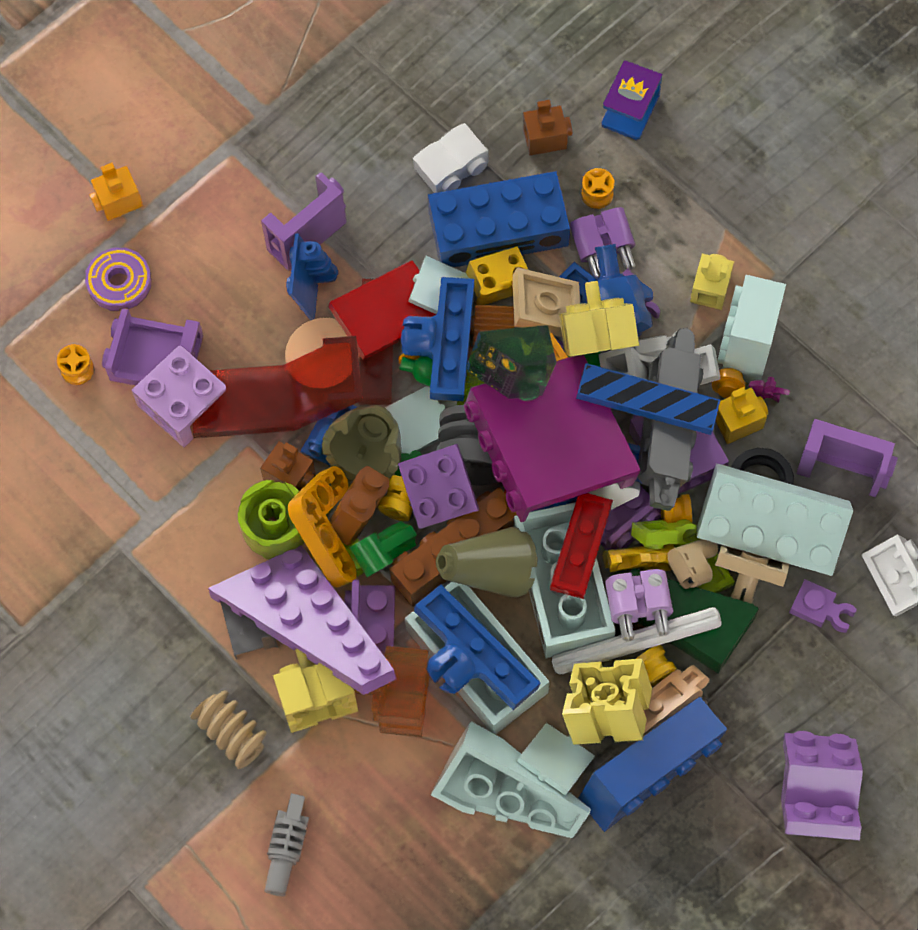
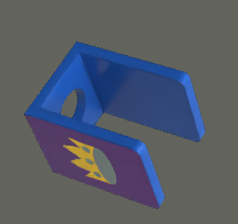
[601,60,663,140]

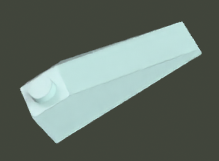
[431,722,591,838]

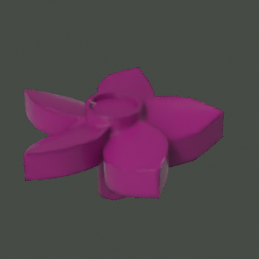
[749,377,790,403]

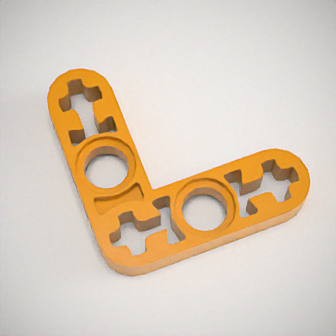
[288,466,357,588]

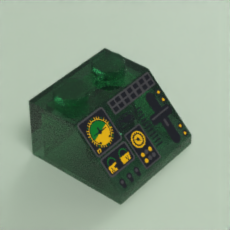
[467,325,557,401]

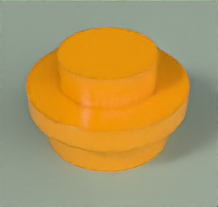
[711,368,746,398]

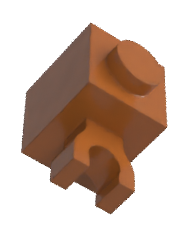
[523,100,572,156]
[260,441,316,491]

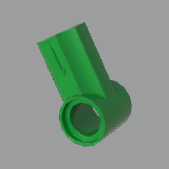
[349,521,417,577]

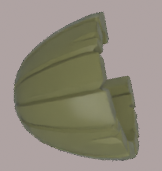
[322,405,402,481]

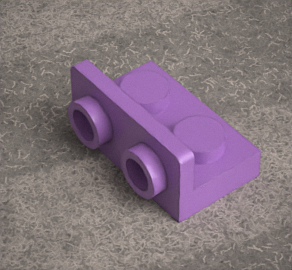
[601,485,661,550]
[345,580,395,656]

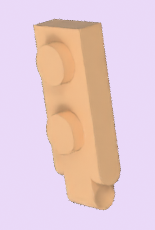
[643,665,709,737]

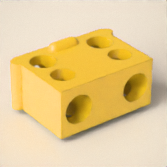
[466,246,528,305]

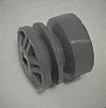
[436,405,498,486]

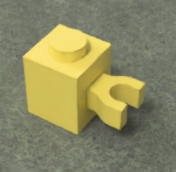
[690,254,734,310]

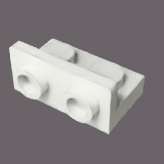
[861,534,918,617]

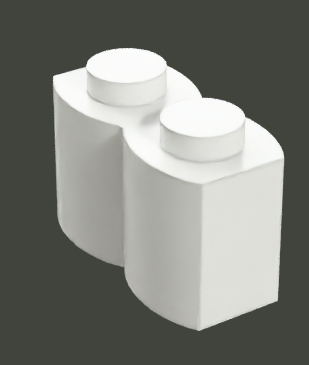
[413,123,489,193]

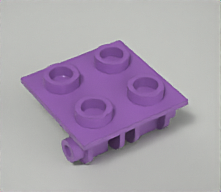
[398,444,479,529]

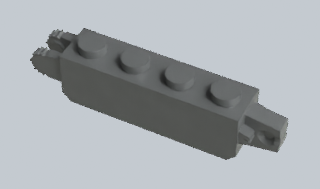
[638,328,703,511]

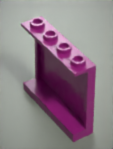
[464,355,641,522]

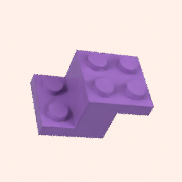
[781,731,863,840]

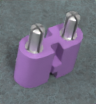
[569,207,635,279]

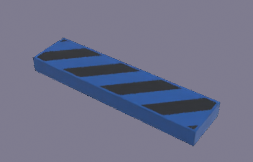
[576,363,720,435]

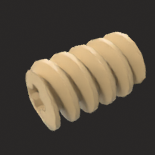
[190,690,266,769]

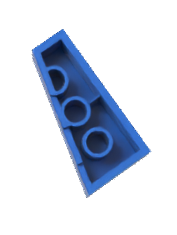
[578,697,727,832]

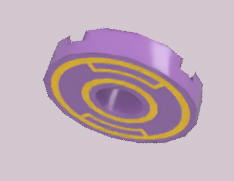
[85,248,151,311]

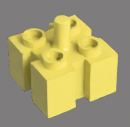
[559,281,639,357]
[273,649,358,733]
[562,659,652,745]

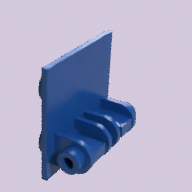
[286,233,338,320]

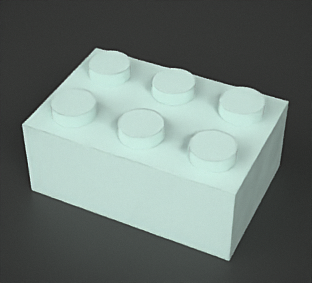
[717,275,786,383]

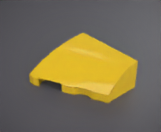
[602,544,675,572]

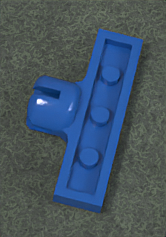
[401,277,475,401]
[414,584,541,710]

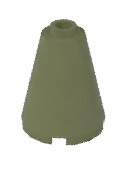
[436,527,538,597]

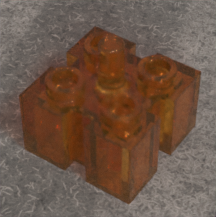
[354,646,430,738]

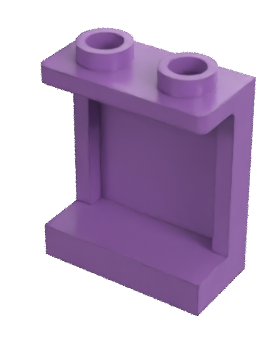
[261,172,346,271]
[102,309,203,385]
[796,419,898,497]

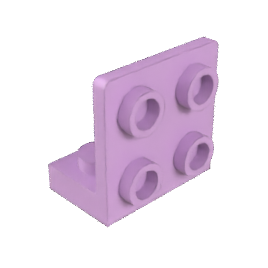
[132,346,227,447]

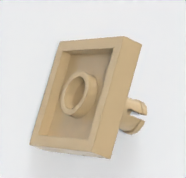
[512,267,580,337]
[715,545,790,603]

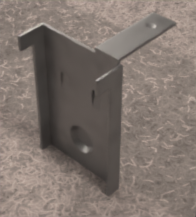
[220,601,278,660]

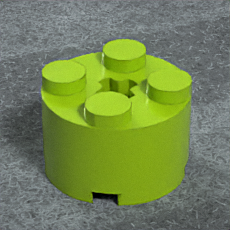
[238,480,304,560]

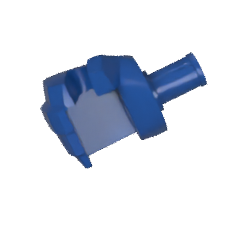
[595,244,653,338]

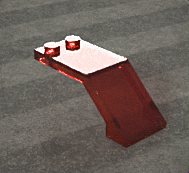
[192,336,362,438]

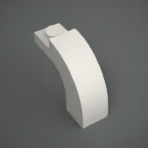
[599,344,721,385]

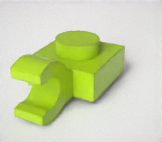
[631,519,696,550]

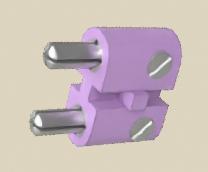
[605,569,673,641]

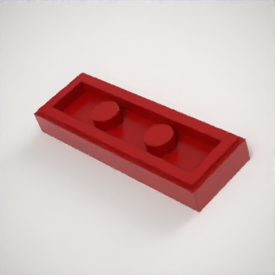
[550,493,613,600]

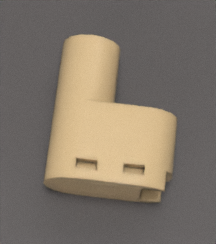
[667,539,718,589]

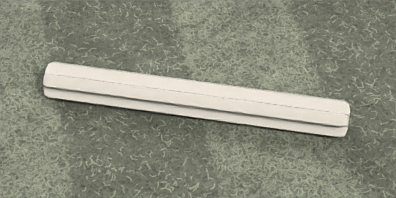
[552,607,721,675]

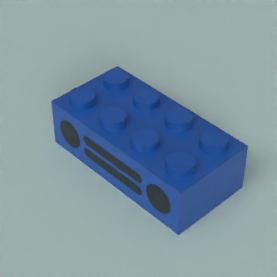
[428,171,570,268]

